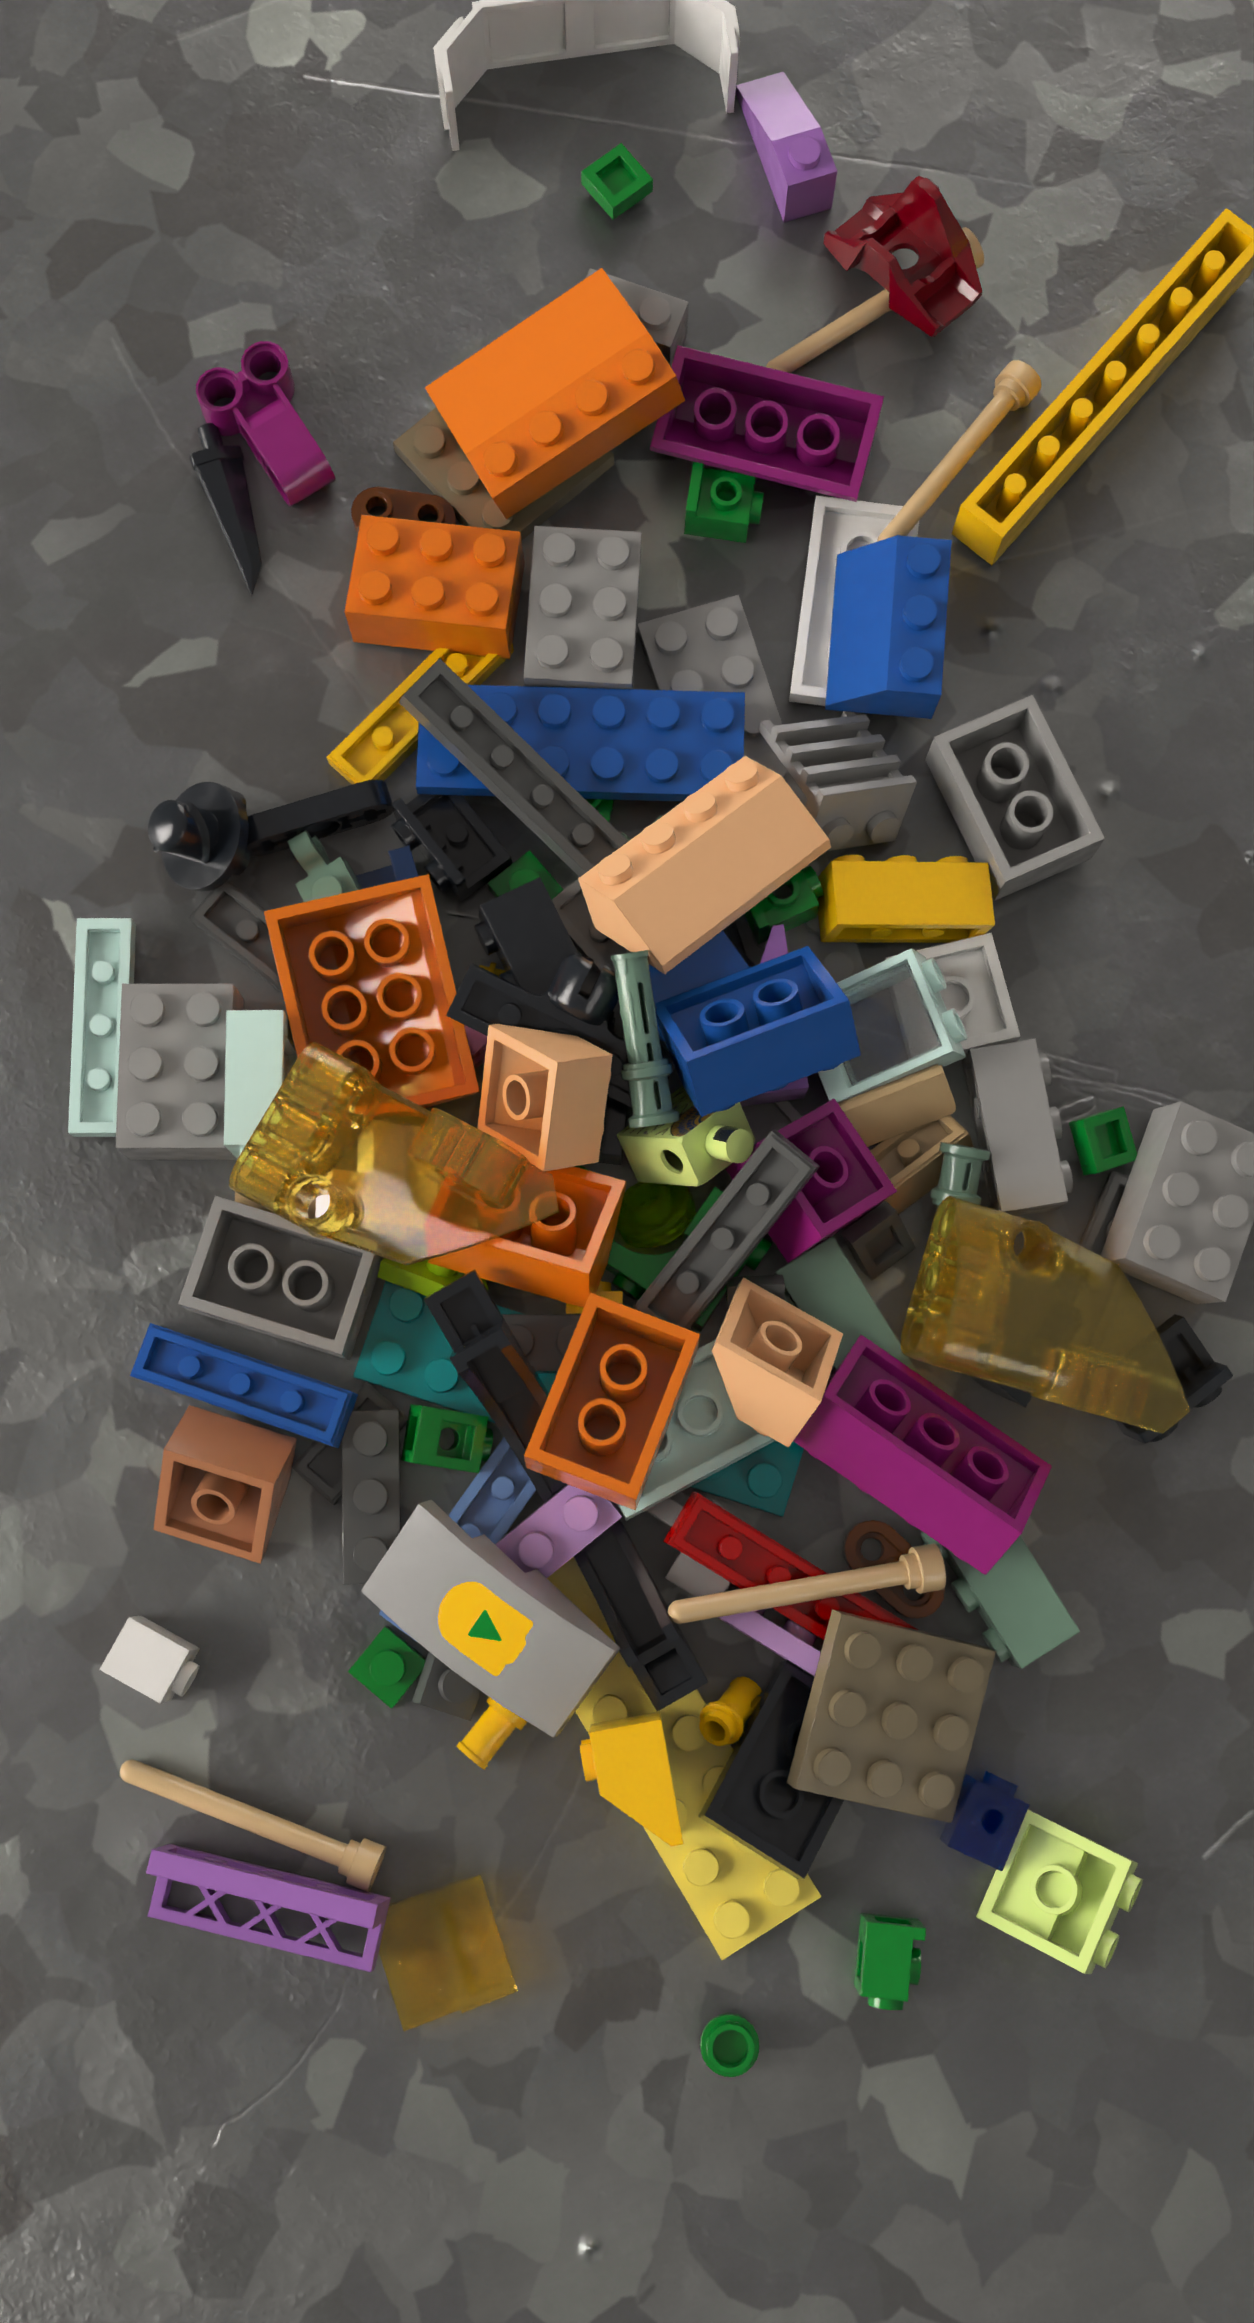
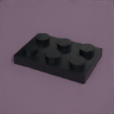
[698,1660,844,1879]

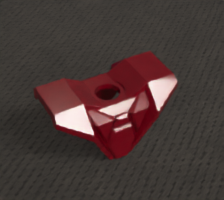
[823,176,982,337]

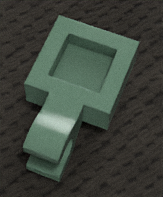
[287,830,362,902]

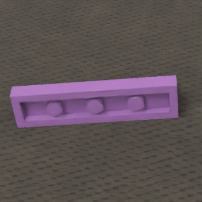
[146,1844,391,1972]

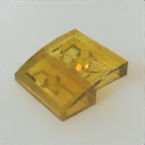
[379,1874,518,2031]

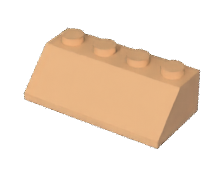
[578,756,831,974]

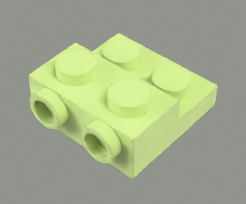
[976,1808,1143,1974]

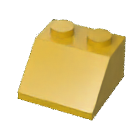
[580,1711,683,1847]

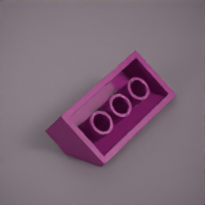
[650,345,884,502]
[793,1334,1052,1575]

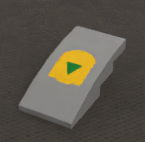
[361,1500,621,1738]

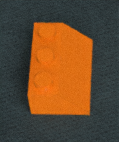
[424,1136,626,1308]

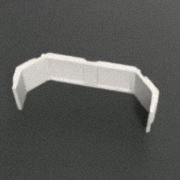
[433,0,740,151]

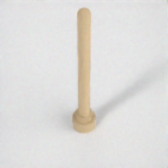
[766,227,984,373]
[877,360,1041,542]
[668,1543,946,1624]
[120,1759,386,1892]

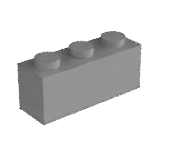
[962,1038,1073,1220]

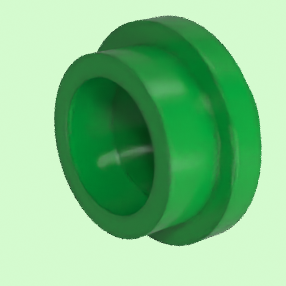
[700,2013,759,2077]

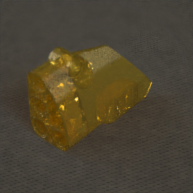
[229,1042,559,1265]
[901,1196,1190,1434]

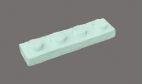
[68,918,136,1137]

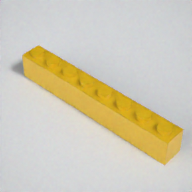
[951,208,1254,566]

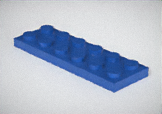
[416,685,745,801]

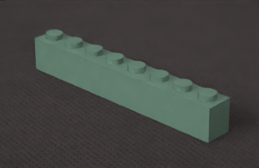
[774,1237,1080,1669]

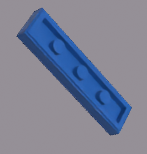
[130,1323,358,1449]

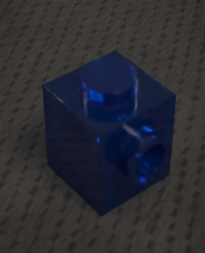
[940,1771,1030,1871]

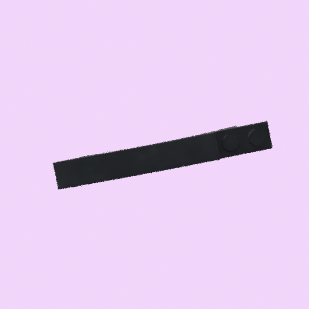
[424,1269,708,1712]

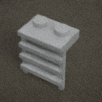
[758,711,917,852]

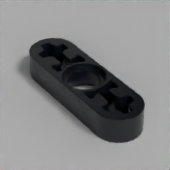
[247,780,393,856]

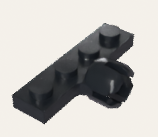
[446,953,675,1108]

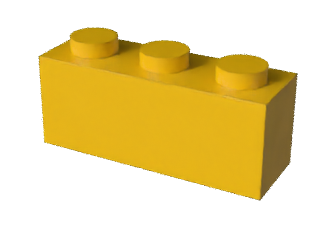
[817,855,995,943]

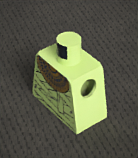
[617,1086,755,1187]

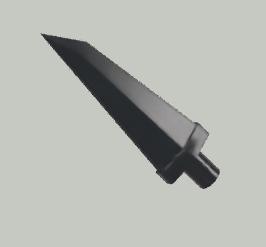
[189,423,262,596]

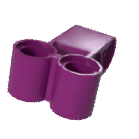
[196,341,335,507]

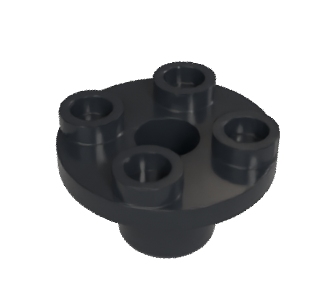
[148,782,250,892]

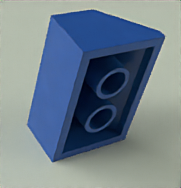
[825,535,952,719]
[655,946,861,1117]

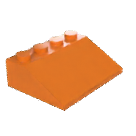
[425,268,685,520]
[264,874,480,1135]

